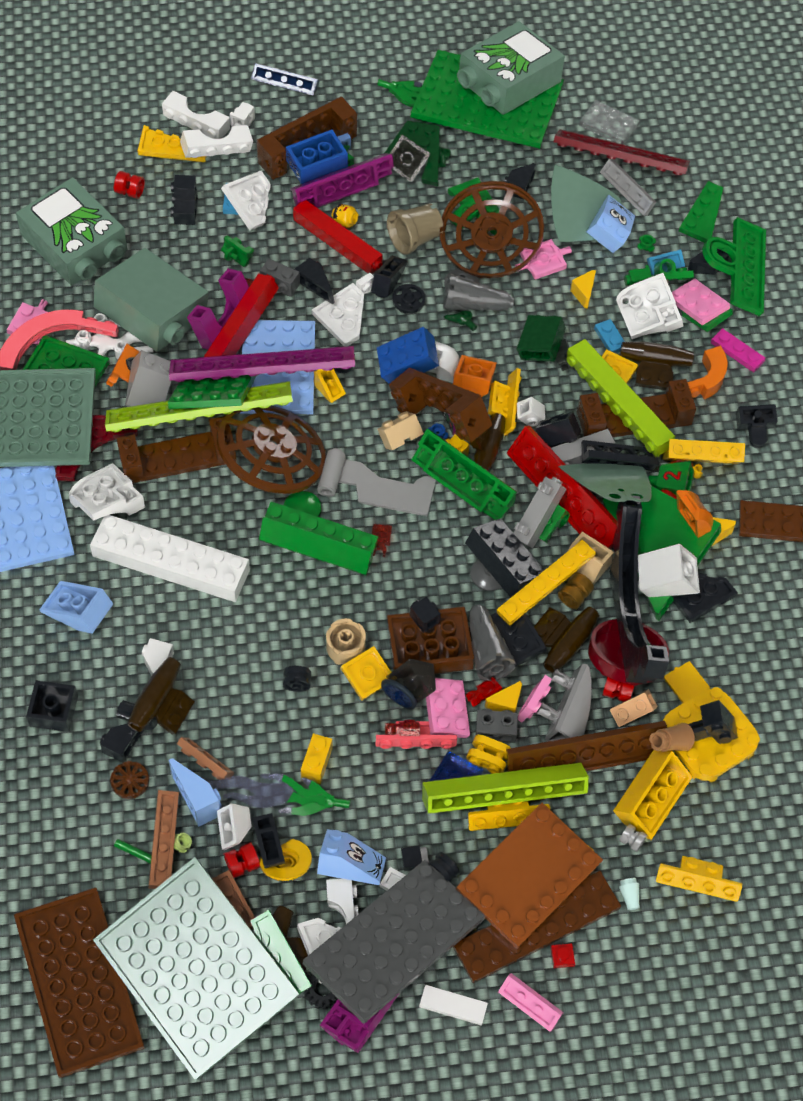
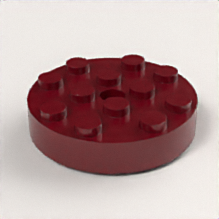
[588,619,669,686]

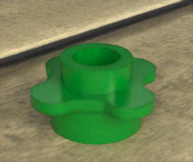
[637,234,656,252]

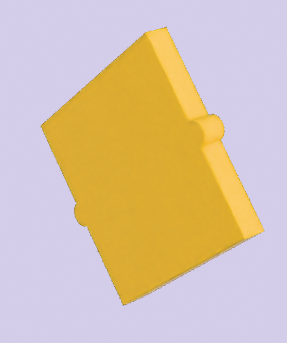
[663,661,710,703]

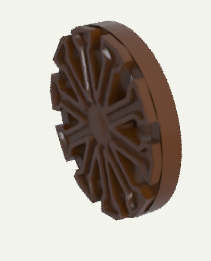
[110,761,149,799]

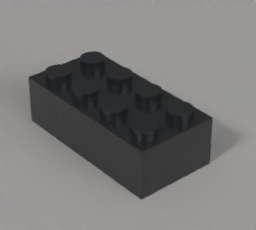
[465,518,544,598]

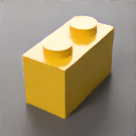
[301,733,333,785]

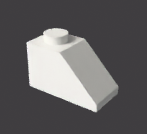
[142,638,174,676]
[217,803,252,850]

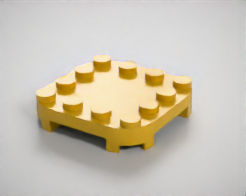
[663,687,760,782]

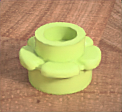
[174,833,192,853]

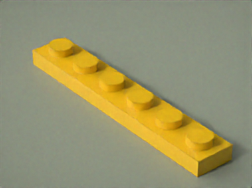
[497,539,596,625]

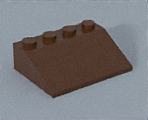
[387,607,474,678]

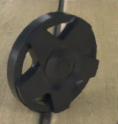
[392,284,425,314]

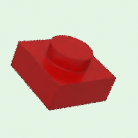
[550,943,575,969]

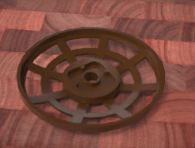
[440,181,544,278]
[217,405,326,494]

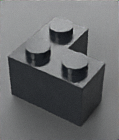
[170,175,198,225]

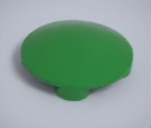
[284,491,321,517]

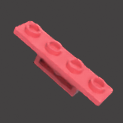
[375,721,457,749]

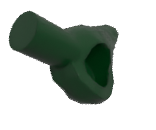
[439,147,451,168]
[444,311,477,331]

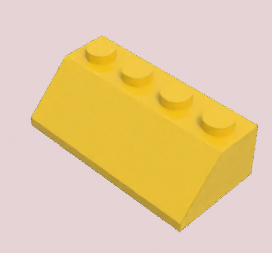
[613,750,692,840]

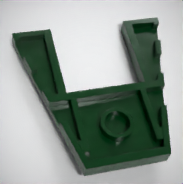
[384,120,440,186]

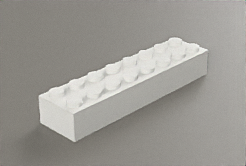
[90,515,250,602]

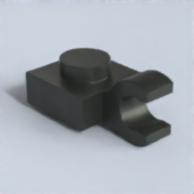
[555,339,569,371]

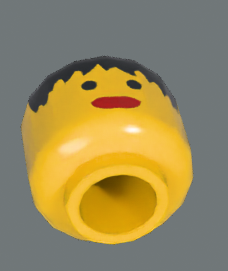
[331,204,358,228]

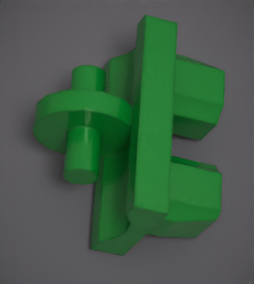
[221,235,254,267]

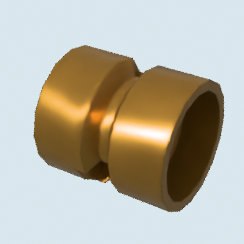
[558,573,594,609]

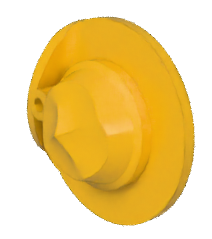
[259,839,312,881]

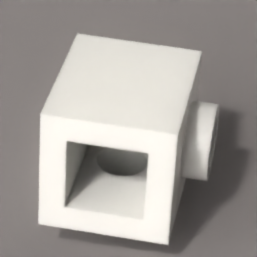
[517,397,545,427]

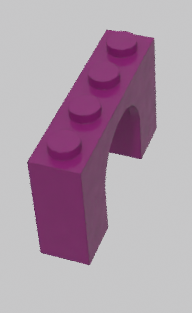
[187,268,249,350]

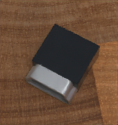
[401,846,429,871]

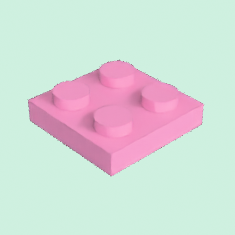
[517,675,552,723]

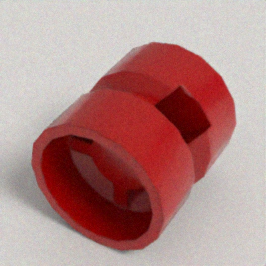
[113,171,145,199]
[602,677,634,702]
[223,842,260,878]

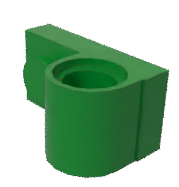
[654,258,694,281]
[539,505,570,543]

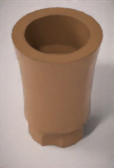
[649,723,695,752]

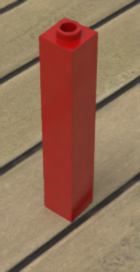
[293,200,383,274]
[204,273,279,357]

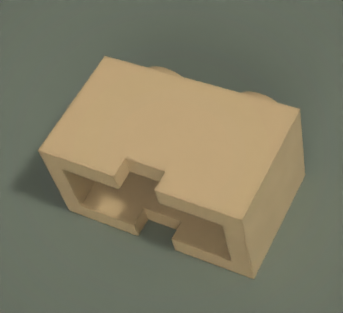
[377,411,424,450]

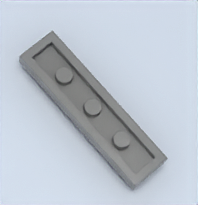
[600,159,656,216]

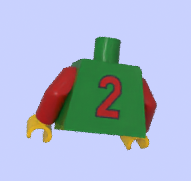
[648,459,703,499]

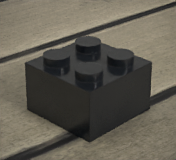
[26,680,78,732]

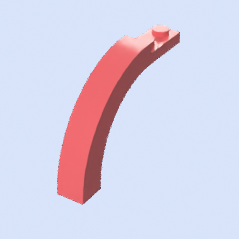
[0,310,119,370]

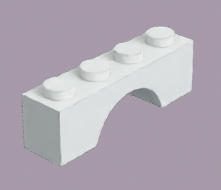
[162,91,230,139]
[180,125,253,158]
[326,879,358,924]

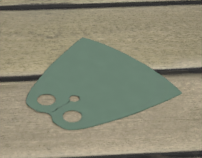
[551,165,622,242]
[558,464,652,502]

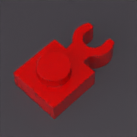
[466,677,503,707]

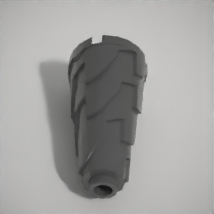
[443,273,514,311]
[469,604,516,681]

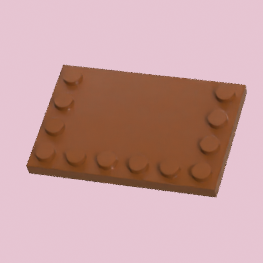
[456,803,603,949]

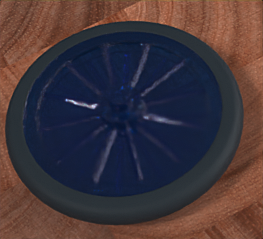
[381,679,417,709]

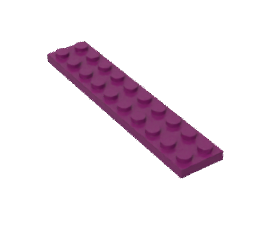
[169,346,355,382]

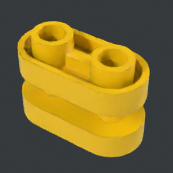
[466,734,511,774]

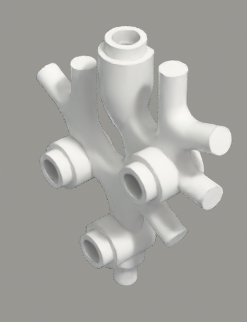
[66,313,153,360]

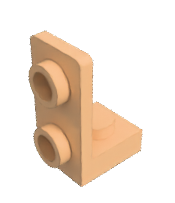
[610,689,658,727]

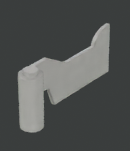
[317,448,436,517]

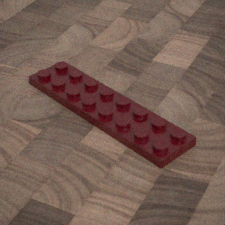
[553,129,690,176]

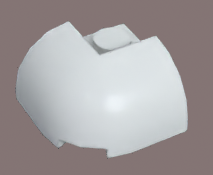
[429,341,460,383]

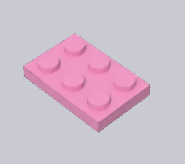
[672,278,730,325]
[424,677,470,738]

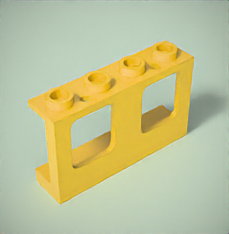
[663,439,745,464]

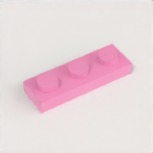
[498,973,564,1032]

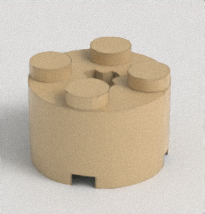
[326,618,366,665]

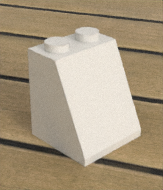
[638,544,700,597]

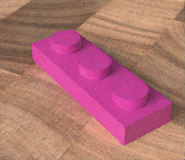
[711,328,765,373]

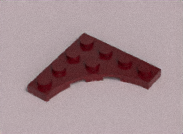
[55,415,138,481]

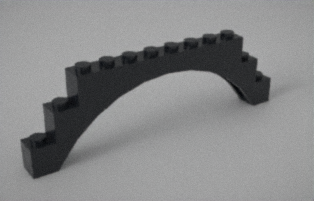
[609,495,669,684]

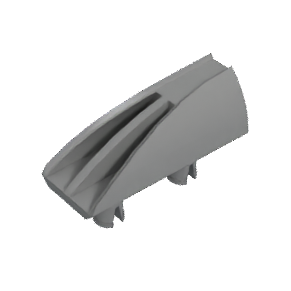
[536,664,592,742]

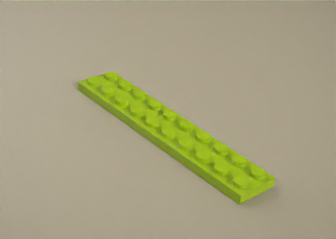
[105,381,293,432]

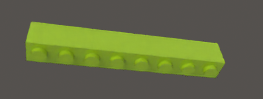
[566,339,675,457]
[422,763,589,814]

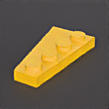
[137,125,207,162]

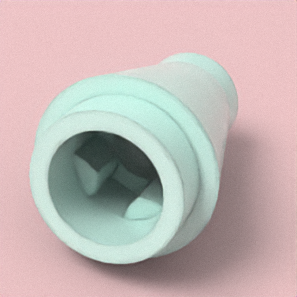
[619,878,640,910]

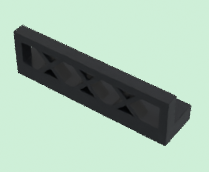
[581,440,659,471]

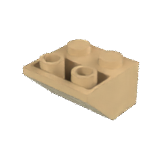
[567,532,614,585]

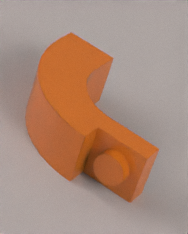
[688,346,728,400]

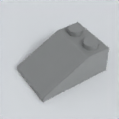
[125,350,171,407]

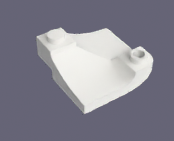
[616,273,684,339]
[69,463,145,521]

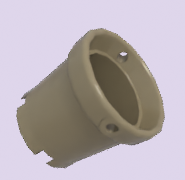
[387,203,443,255]

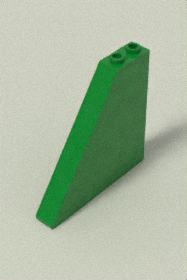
[602,486,721,621]

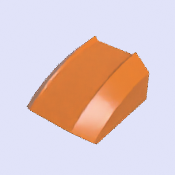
[453,355,497,397]
[676,490,714,538]

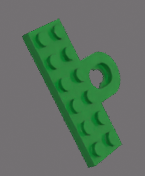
[702,217,766,316]

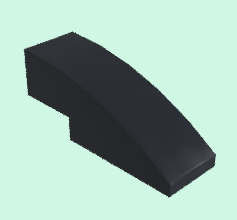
[252,813,285,869]

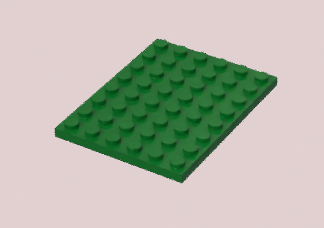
[410,50,564,149]

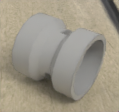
[619,824,648,852]

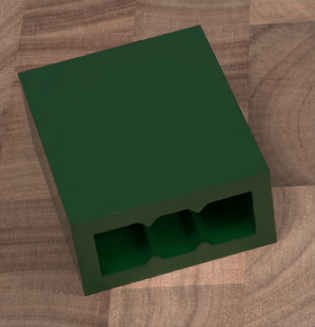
[516,315,566,362]

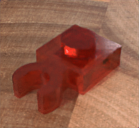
[372,524,392,557]
[385,719,420,736]

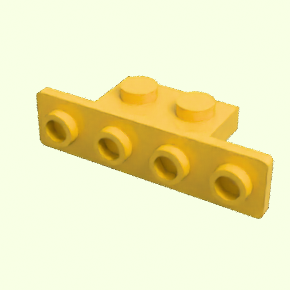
[488,368,521,436]
[468,801,550,831]
[656,856,742,902]

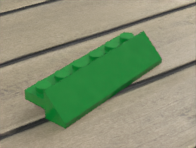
[411,429,517,520]
[259,502,379,576]

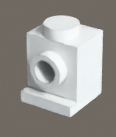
[230,102,255,127]

